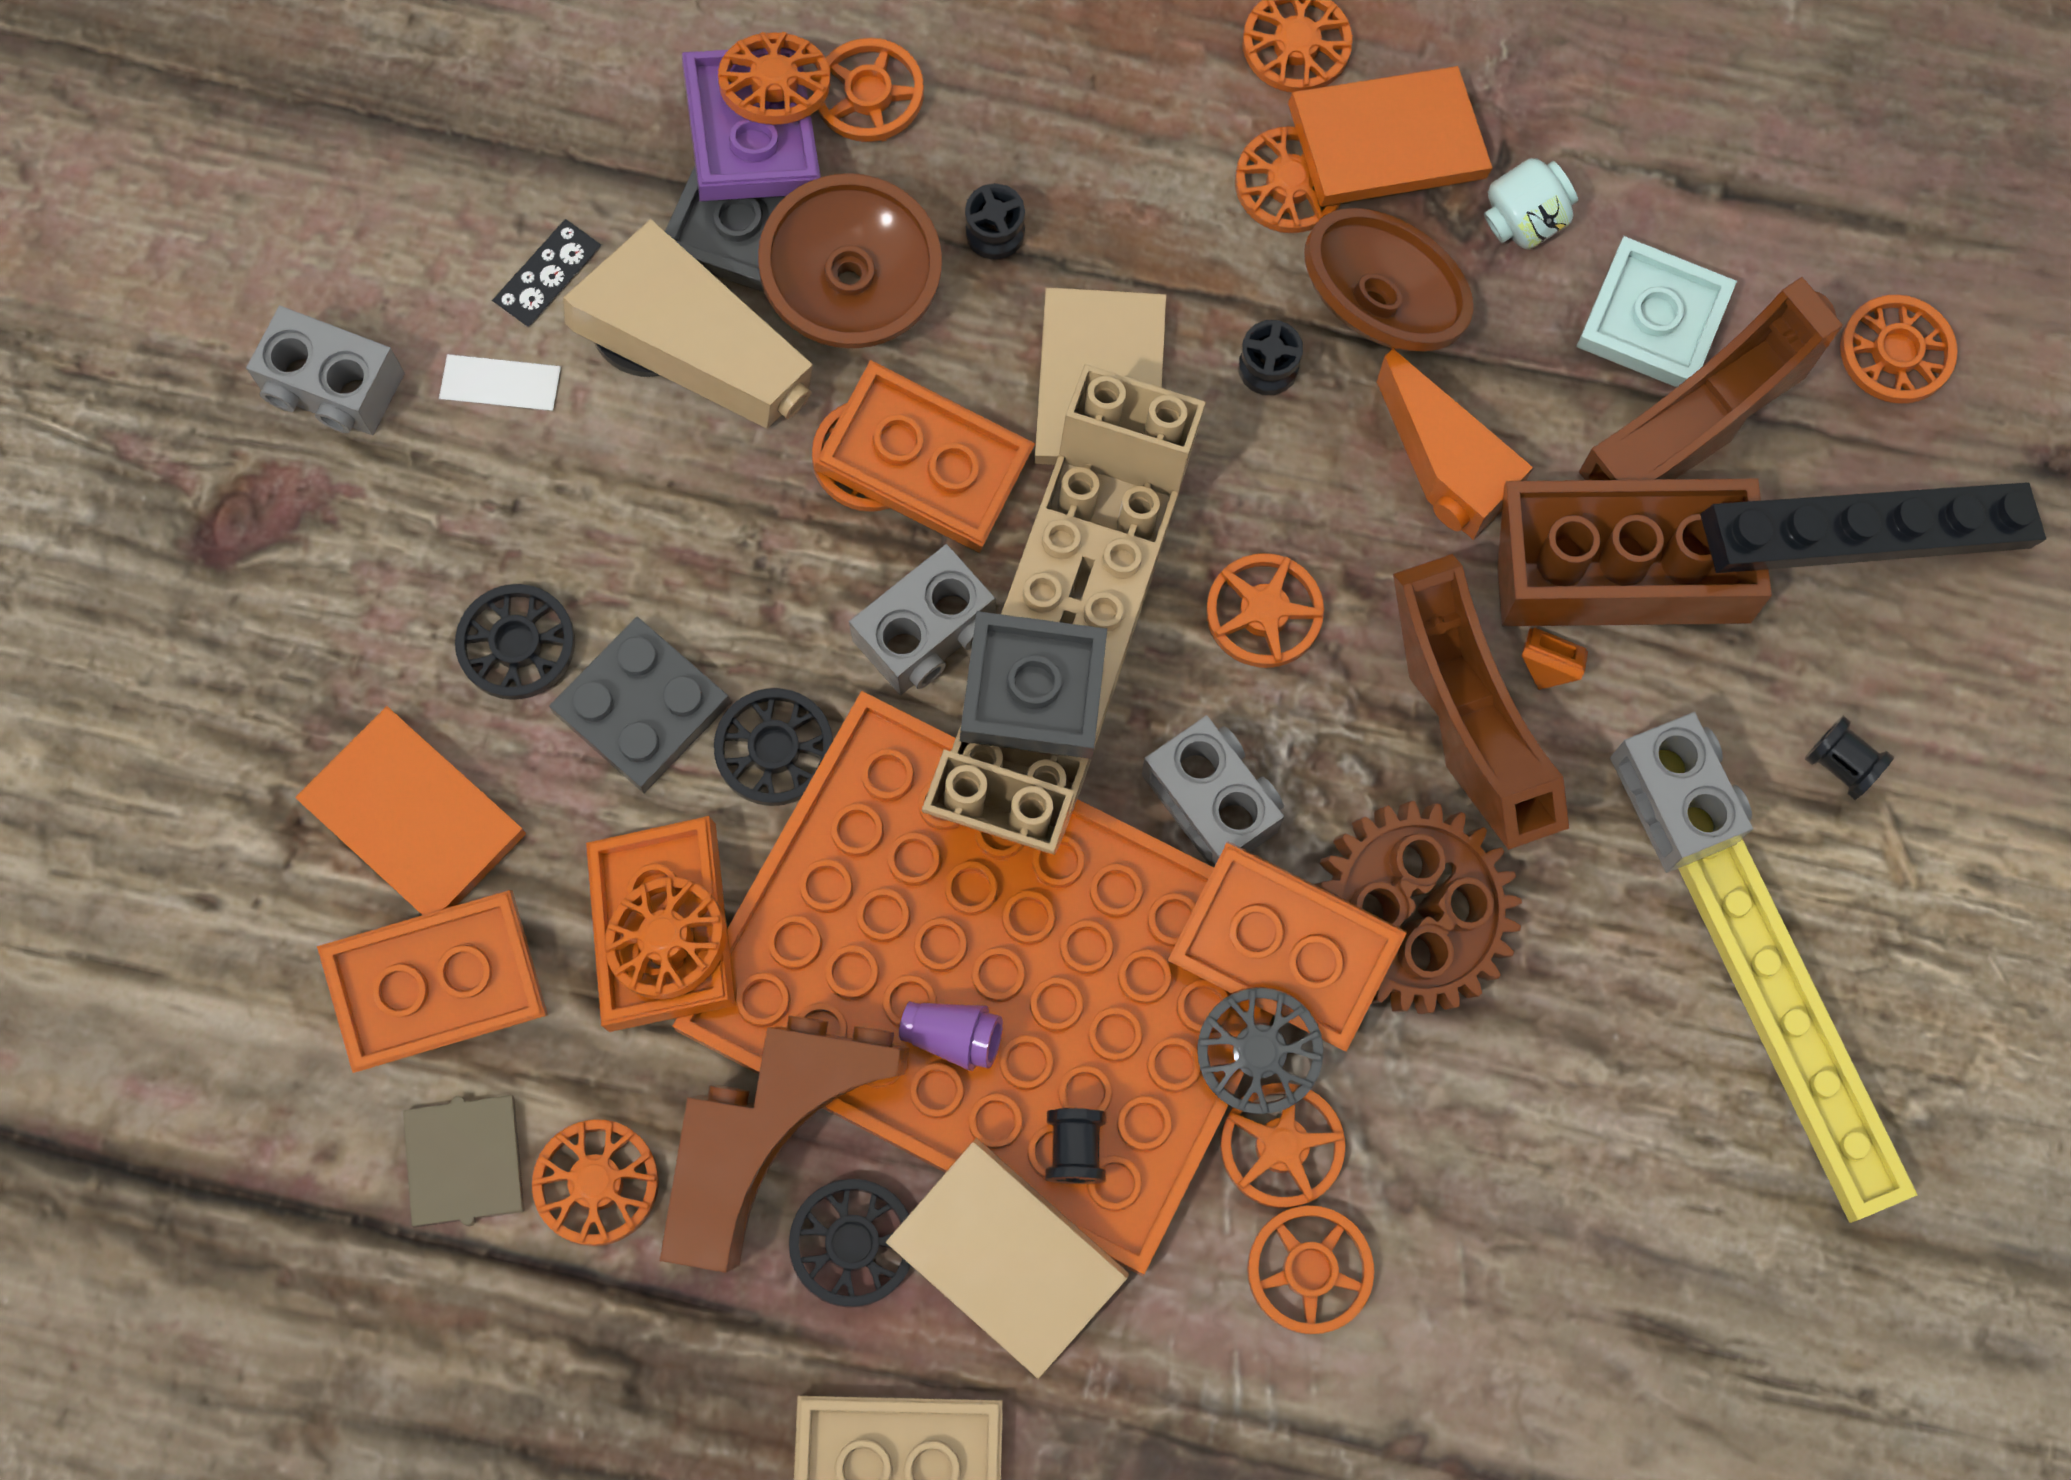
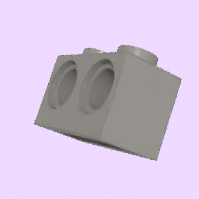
[246,305,405,436]
[849,544,996,696]
[1610,712,1753,873]
[1142,715,1284,867]

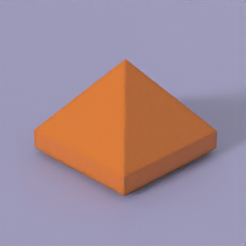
[1521,627,1588,690]

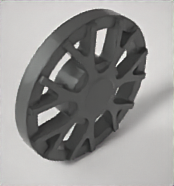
[1197,987,1323,1114]

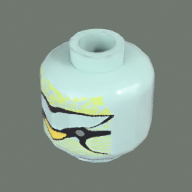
[1484,158,1578,249]

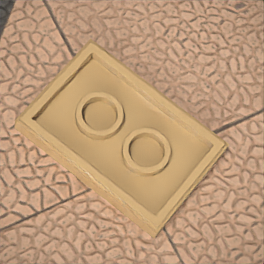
[1035,287,1166,465]
[886,1138,1129,1379]
[794,1396,1003,1480]

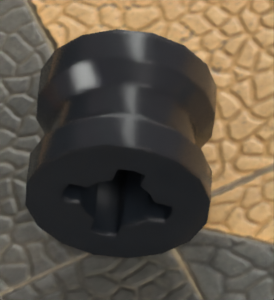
[965,183,1025,260]
[1238,320,1303,395]

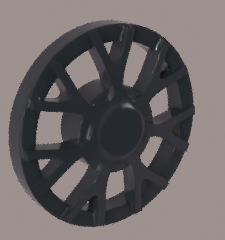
[455,584,575,700]
[714,688,833,806]
[789,1179,911,1308]

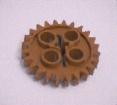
[1314,801,1522,1014]

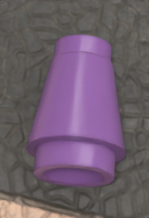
[899,1002,1003,1071]

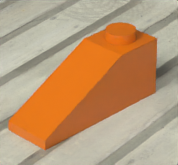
[1376,349,1533,540]

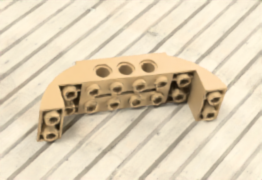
[922,364,1206,855]

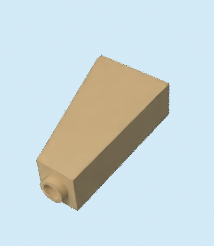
[563,219,813,429]

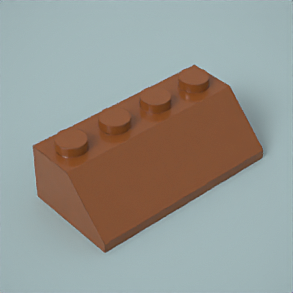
[1497,478,1772,626]

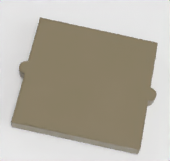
[403,1095,525,1228]

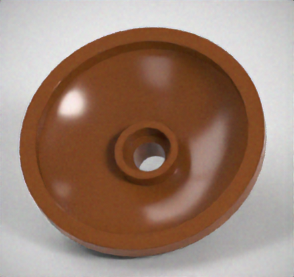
[758,173,942,349]
[1304,208,1474,352]

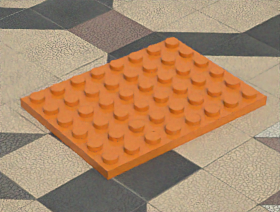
[672,691,1273,1276]

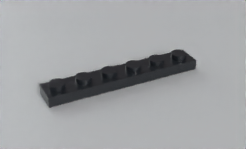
[1700,482,2047,574]

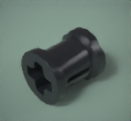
[1805,715,1894,800]
[1045,1108,1107,1184]

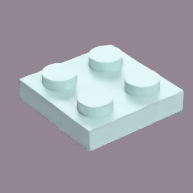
[1576,236,1737,387]

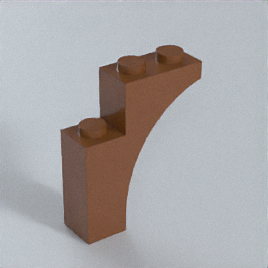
[1579,277,1843,480]
[1393,554,1569,850]
[660,1016,910,1273]

